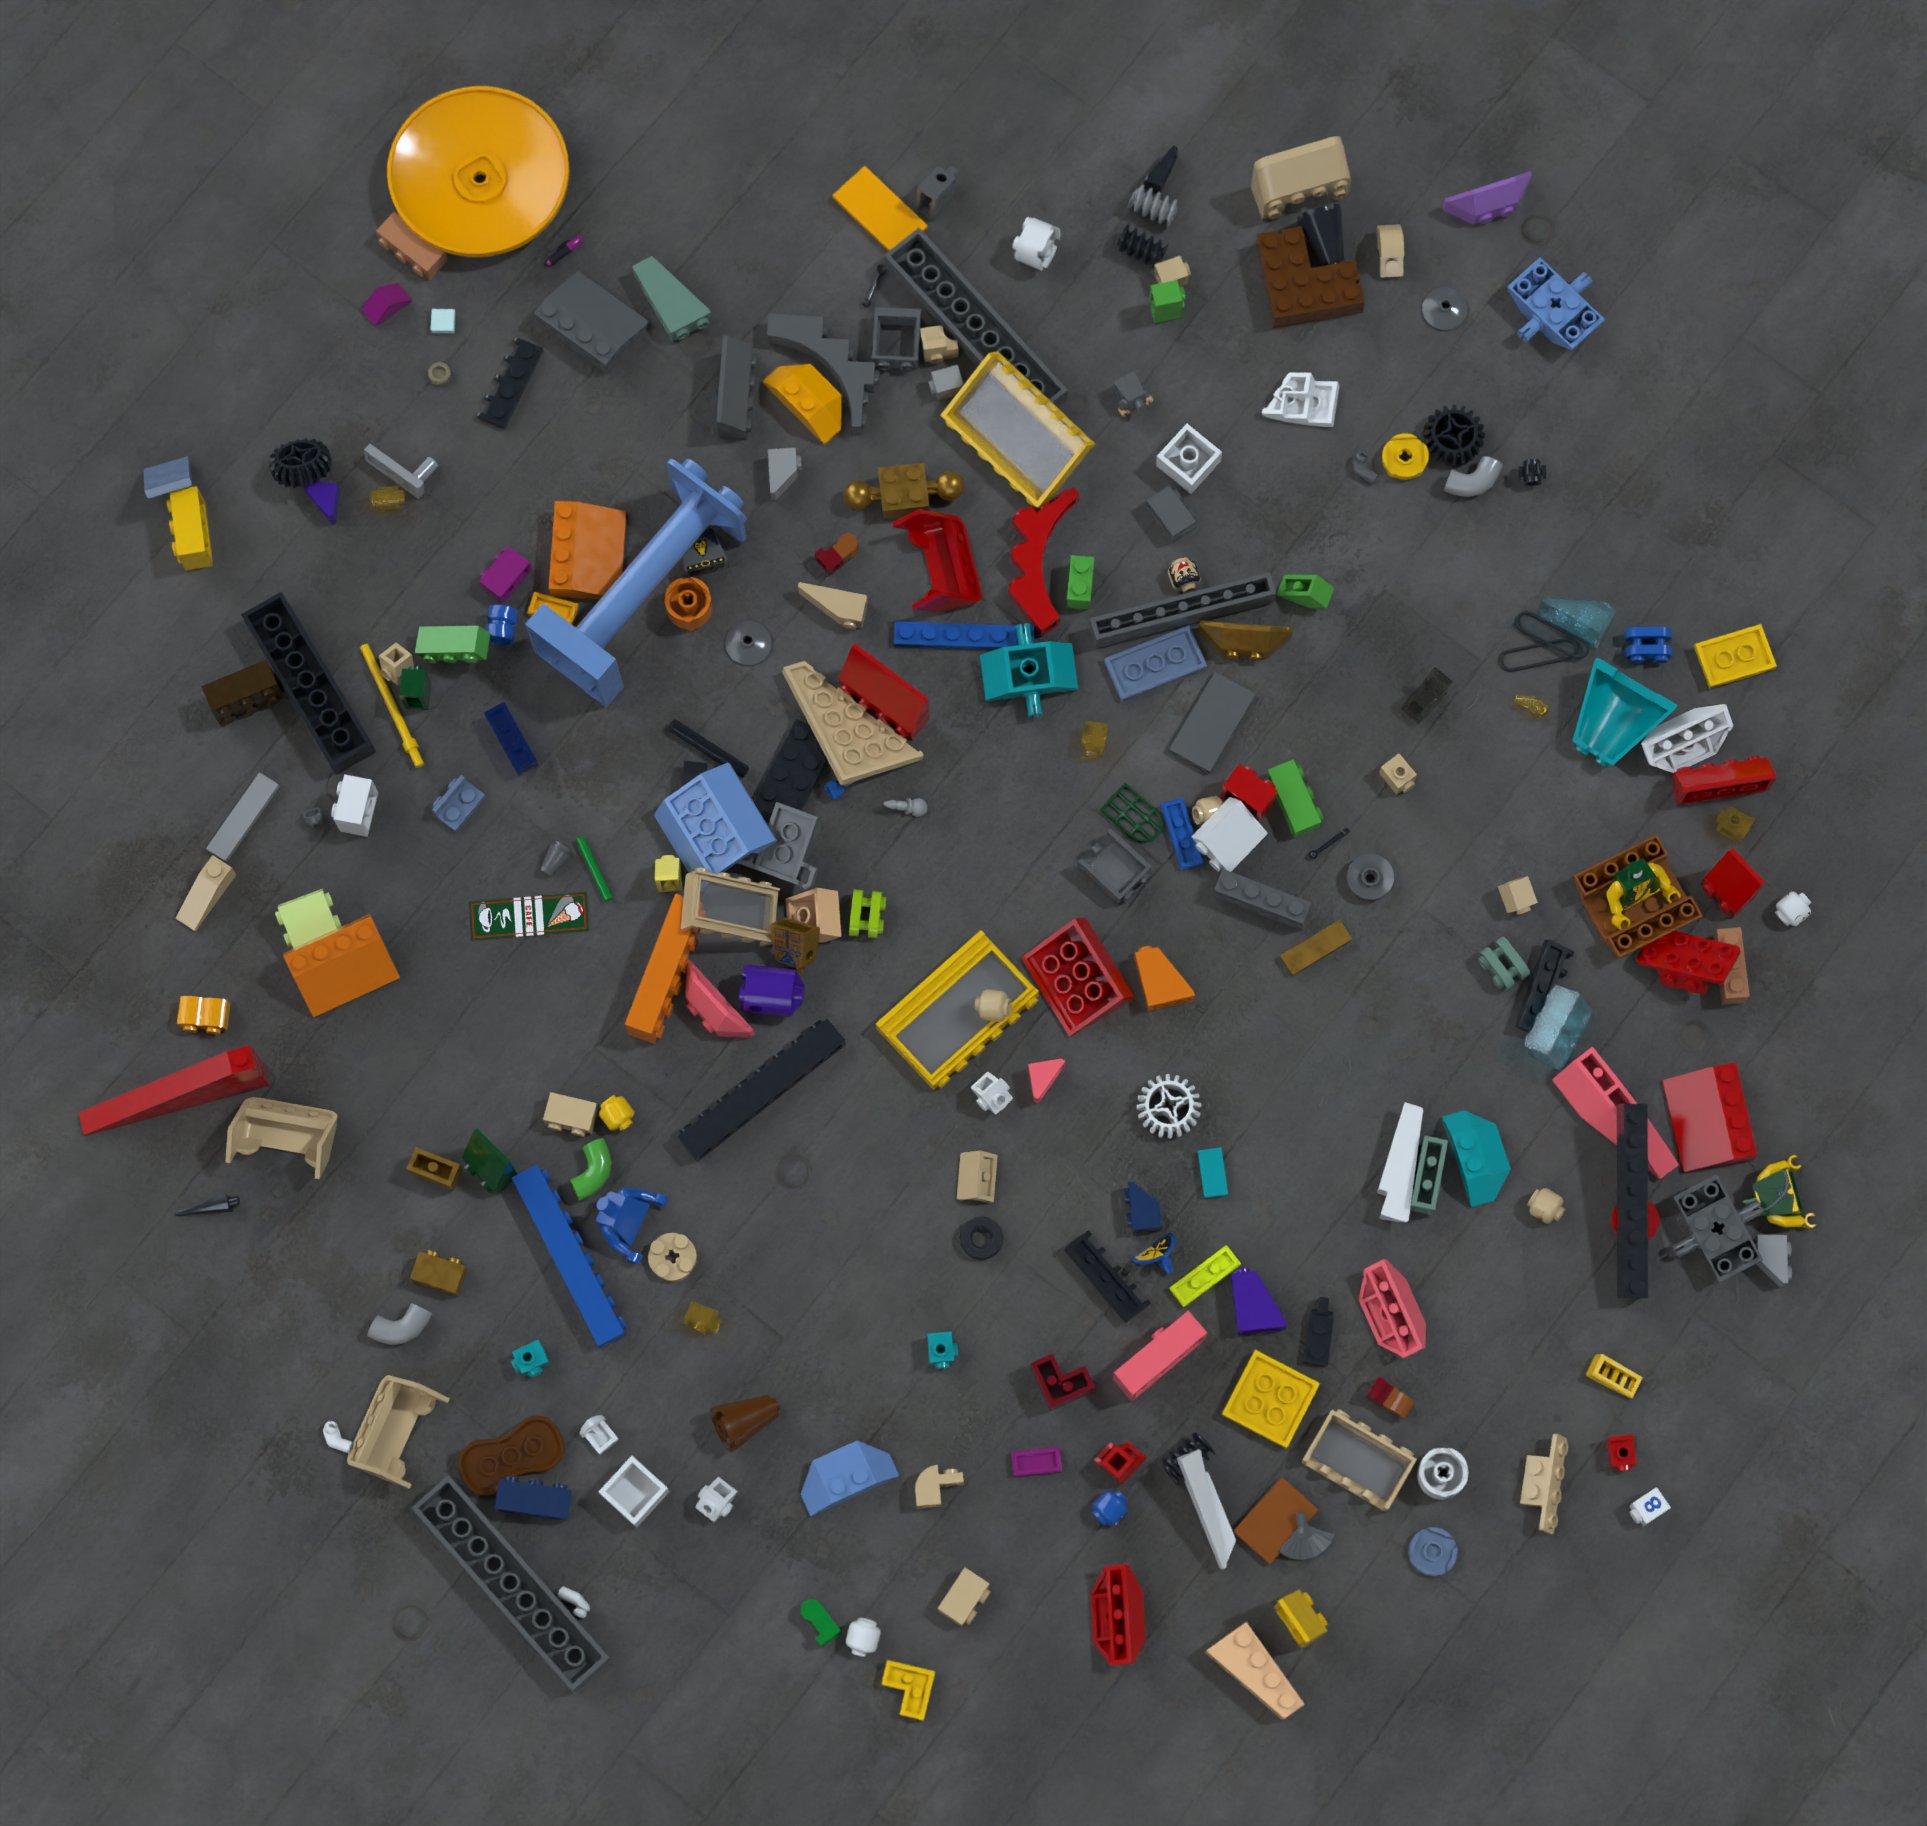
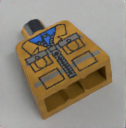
[770,917,820,976]

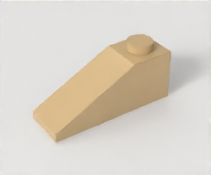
[798,582,868,630]
[176,855,236,932]

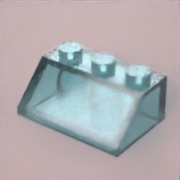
[1524,985,1593,1073]

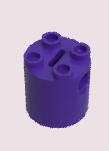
[739,965,805,1017]

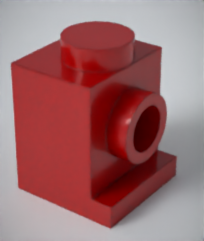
[1606,1434,1637,1472]

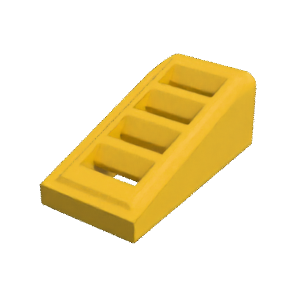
[1586,1354,1643,1399]

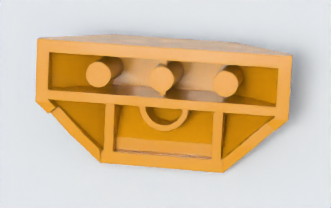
[762,364,842,445]

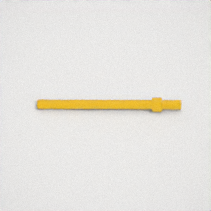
[360,644,424,768]

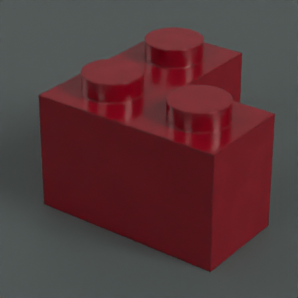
[1031,1354,1095,1411]

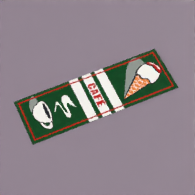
[469,892,589,940]

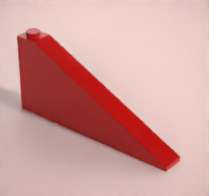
[79,1045,270,1136]

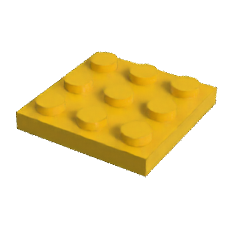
[1222,1350,1320,1449]

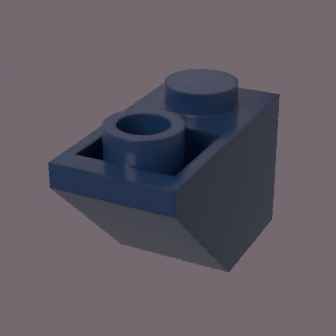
[1124,1182,1162,1234]

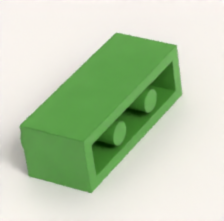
[415,626,491,663]
[1266,760,1323,839]

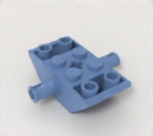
[1507,257,1605,350]

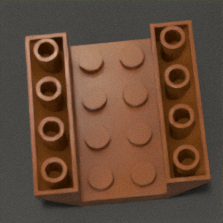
[1573,834,1703,959]

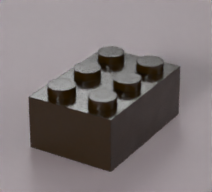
[201,659,284,725]

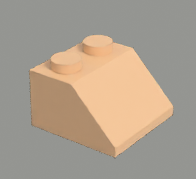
[785,888,841,943]

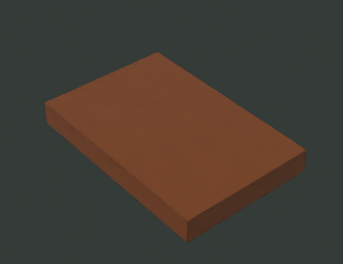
[1233,1477,1318,1565]

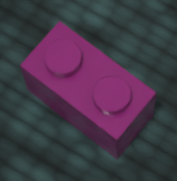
[479,546,532,604]

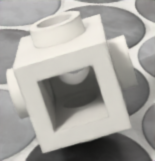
[970,1072,1013,1114]
[695,1477,738,1522]

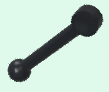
[862,265,886,307]
[1309,827,1350,859]

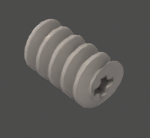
[1127,184,1178,228]

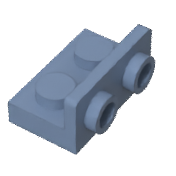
[432,775,486,833]

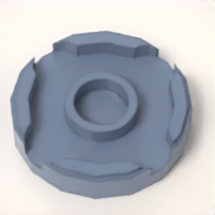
[1408,1527,1458,1577]

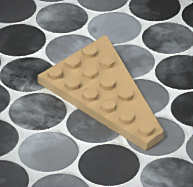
[782,661,924,785]

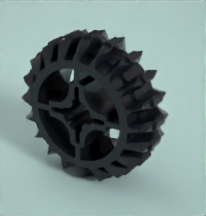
[1422,404,1485,466]
[269,438,332,488]

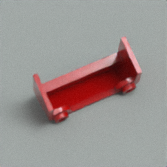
[892,509,982,613]

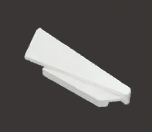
[1377,1102,1423,1222]

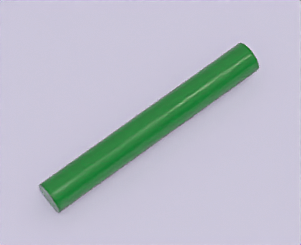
[575,836,613,902]

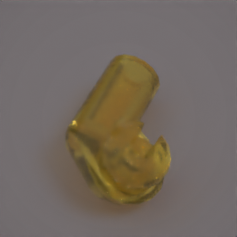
[1515,694,1549,717]

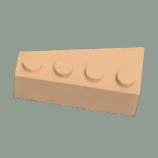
[1205,1622,1304,1721]

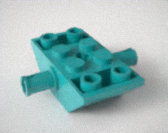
[980,623,1078,718]

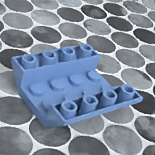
[654,763,777,893]

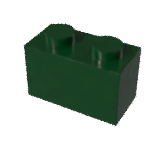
[400,666,431,710]

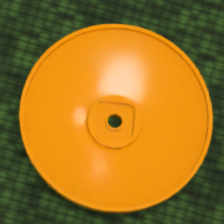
[387,86,569,257]

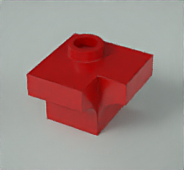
[1094,1441,1146,1485]

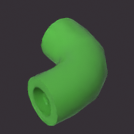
[570,1138,612,1201]

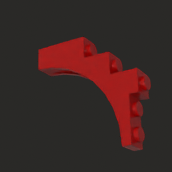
[1008,487,1079,637]

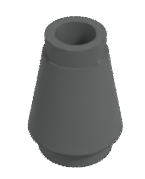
[540,840,571,877]

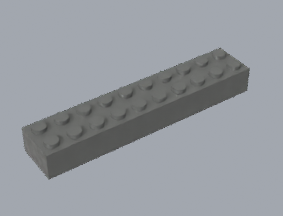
[884,228,1068,428]
[411,1475,612,1693]

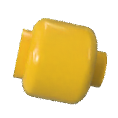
[599,1095,634,1131]

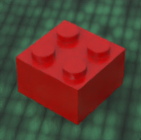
[1221,764,1278,823]

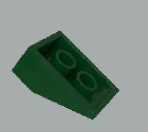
[462,1128,517,1195]

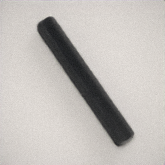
[668,719,749,778]

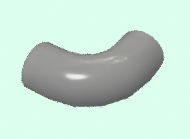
[1443,456,1503,497]
[367,1303,432,1345]

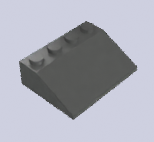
[534,271,650,374]

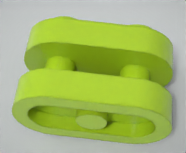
[849,889,886,938]

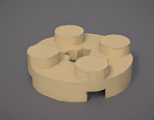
[648,1233,697,1282]

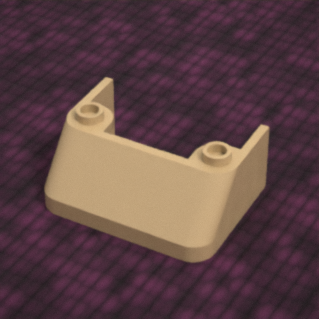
[226,1097,337,1179]
[347,1375,450,1489]

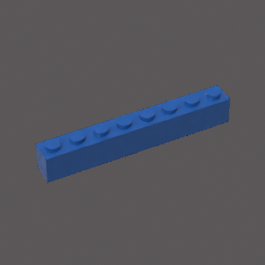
[512,1165,627,1349]

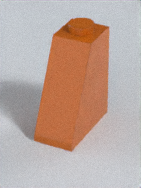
[1134,946,1195,1012]

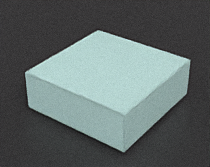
[431,309,456,334]

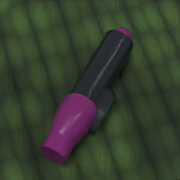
[546,235,584,266]

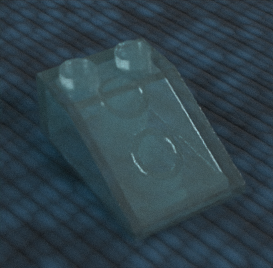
[1536,597,1616,648]

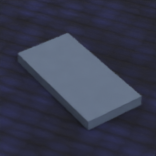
[1104,625,1207,702]

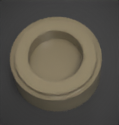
[428,362,452,386]

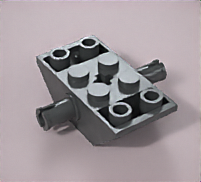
[1672,1174,1765,1282]

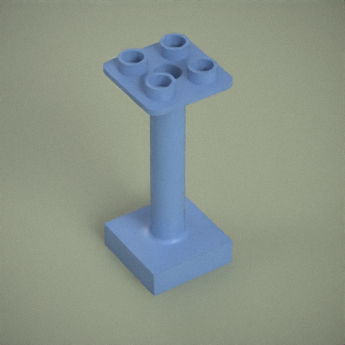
[525,459,747,708]

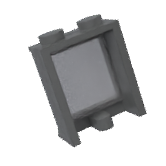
[1077,828,1152,905]

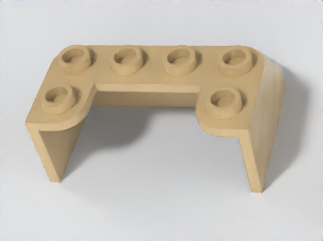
[1251,136,1351,220]

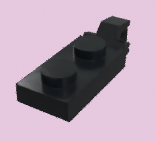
[1303,1297,1334,1366]

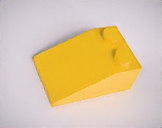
[1274,1589,1328,1649]

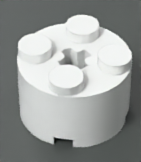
[1012,217,1060,271]
[1417,1448,1468,1500]

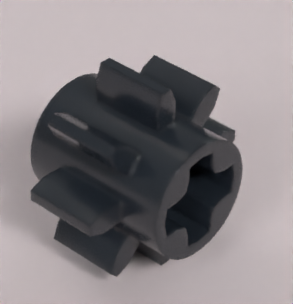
[1518,459,1547,486]

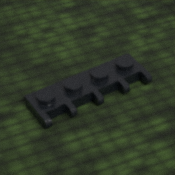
[476,337,543,430]
[1515,939,1574,1040]
[1064,1230,1151,1323]

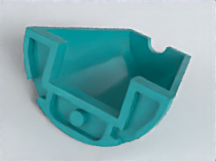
[1572,657,1678,768]

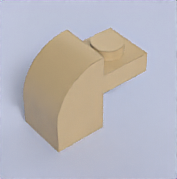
[1377,224,1404,277]
[915,1465,964,1509]

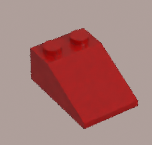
[1701,847,1765,918]

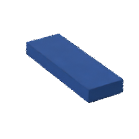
[1160,798,1204,871]

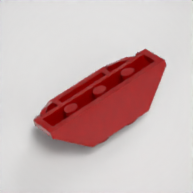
[1091,1564,1145,1666]

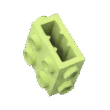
[275,889,342,948]

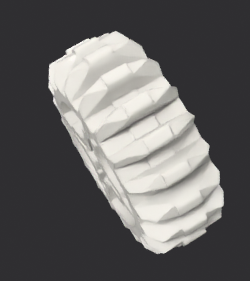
[1137,1074,1201,1139]

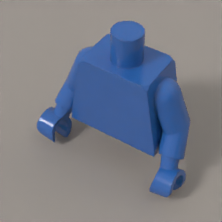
[596,1188,668,1263]

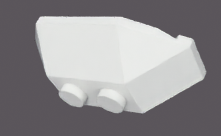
[1641,704,1733,773]

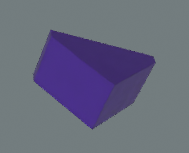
[303,482,340,525]

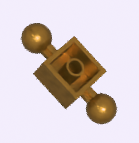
[843,463,964,520]

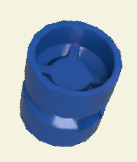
[485,605,519,645]

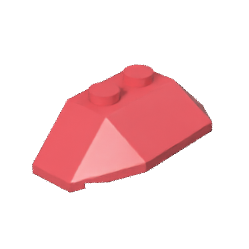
[685,961,755,1038]
[1359,1259,1426,1358]

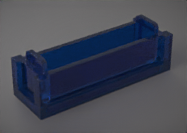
[484,702,539,777]

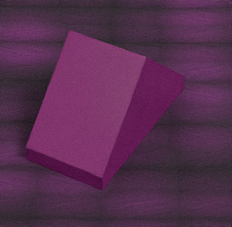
[362,283,412,327]

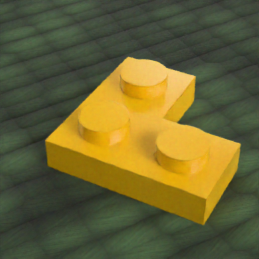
[881,1660,935,1721]

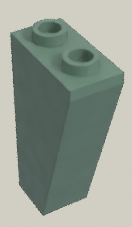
[632,256,712,342]

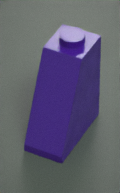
[1231,1268,1287,1335]

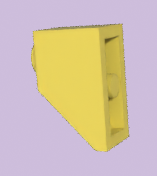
[655,855,682,892]

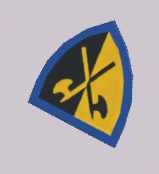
[1131,1232,1176,1275]

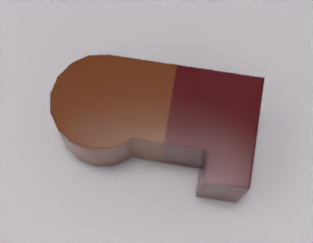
[814,533,858,576]
[1365,1376,1415,1419]

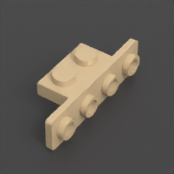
[1520,1434,1568,1534]

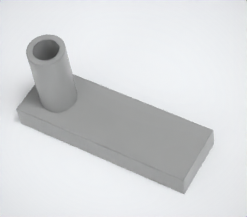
[364,444,438,499]

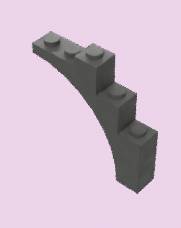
[767,314,880,435]

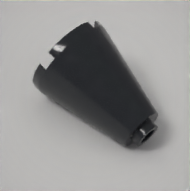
[1297,204,1344,266]

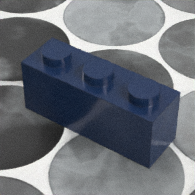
[494,1476,572,1521]

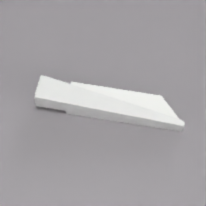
[1177,1449,1236,1569]

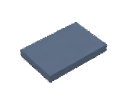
[144,456,192,498]

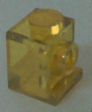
[1081,720,1108,759]
[1716,806,1756,844]
[683,1301,722,1334]

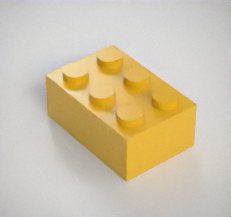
[167,486,213,570]

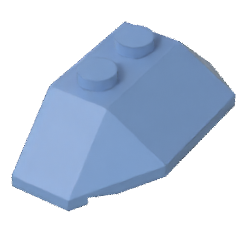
[801,1441,900,1517]

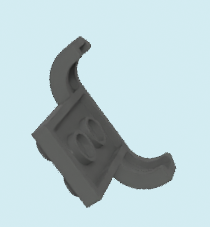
[737,802,821,889]

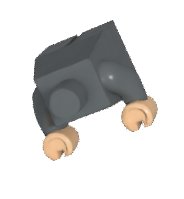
[1114,371,1153,417]

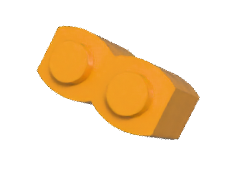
[177,996,231,1035]

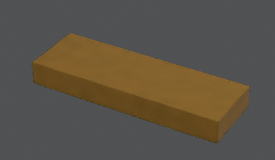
[1280,919,1353,977]

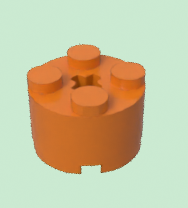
[665,577,713,631]

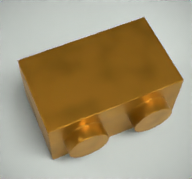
[406,1147,463,1191]
[410,1250,468,1297]

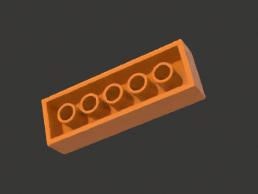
[624,894,707,1044]

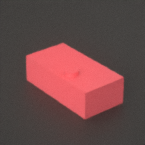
[1113,1311,1207,1402]

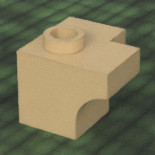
[920,325,958,363]

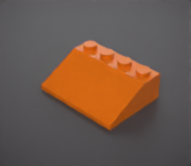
[549,501,627,599]
[283,914,400,1018]

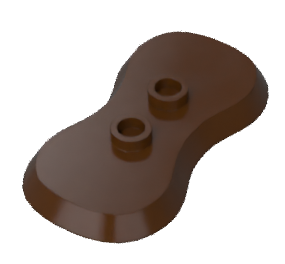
[458,1416,565,1496]

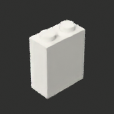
[1192,797,1268,872]

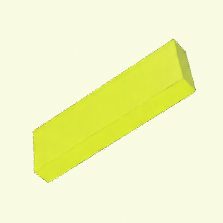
[1169,1245,1241,1308]

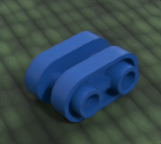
[1625,627,1673,664]

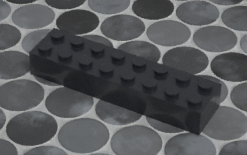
[241,591,376,775]

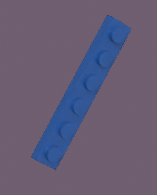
[894,621,1034,650]

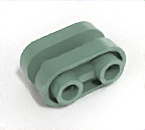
[1478,936,1530,991]

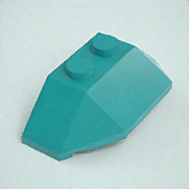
[1442,1110,1511,1208]

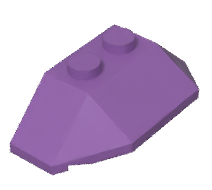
[1443,171,1532,225]

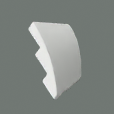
[1262,373,1339,427]

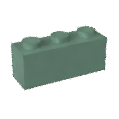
[1410,1136,1448,1215]

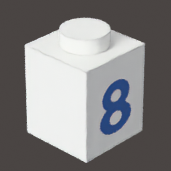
[1629,1487,1671,1526]

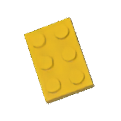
[1694,624,1777,689]

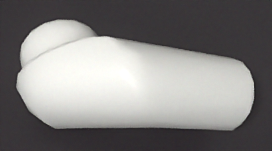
[323,1421,353,1453]
[558,1587,590,1619]

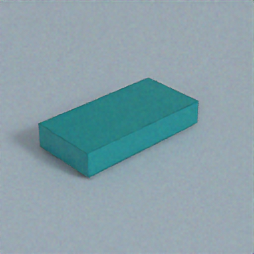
[1197,1148,1228,1199]

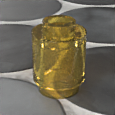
[371,486,405,510]

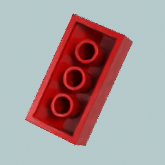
[1671,756,1777,805]

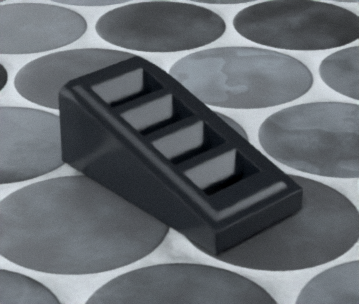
[1144,145,1178,194]

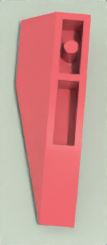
[1552,1047,1679,1180]

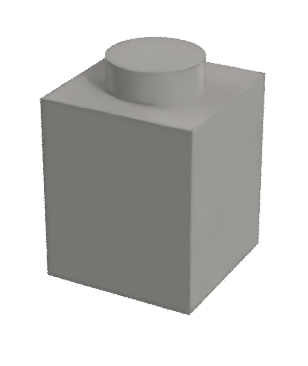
[928,365,964,401]

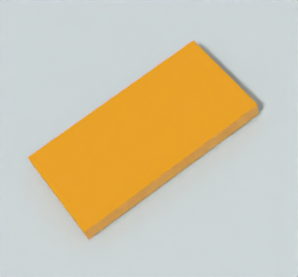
[832,166,928,252]

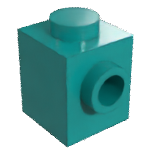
[927,1332,958,1369]
[511,1340,551,1378]

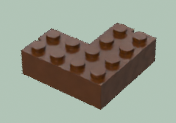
[1256,226,1365,328]

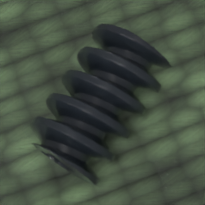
[1118,224,1168,268]
[1162,1432,1216,1485]

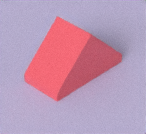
[1028,1058,1065,1104]

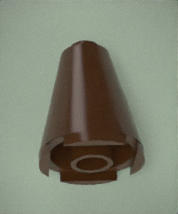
[710,1395,781,1453]

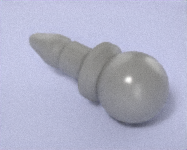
[884,798,927,817]

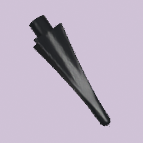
[175,1193,240,1216]

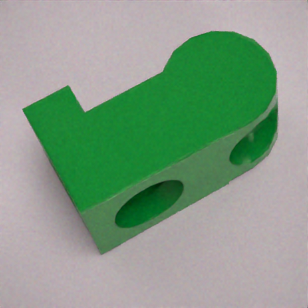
[801,1599,841,1648]

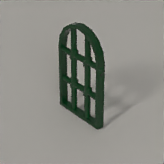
[1100,783,1163,843]

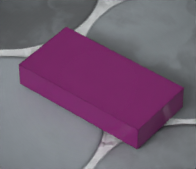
[1011,1447,1062,1477]

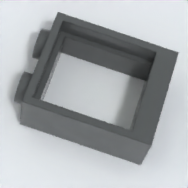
[872,307,921,371]

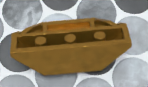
[1199,620,1293,661]

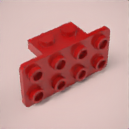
[1636,931,1741,995]

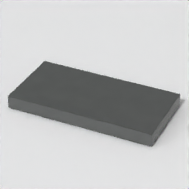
[1169,672,1256,774]

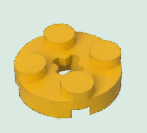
[1382,433,1429,480]

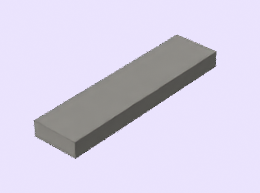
[206,772,280,863]

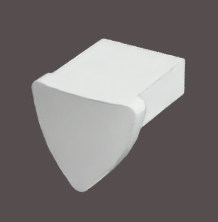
[580,1415,619,1455]

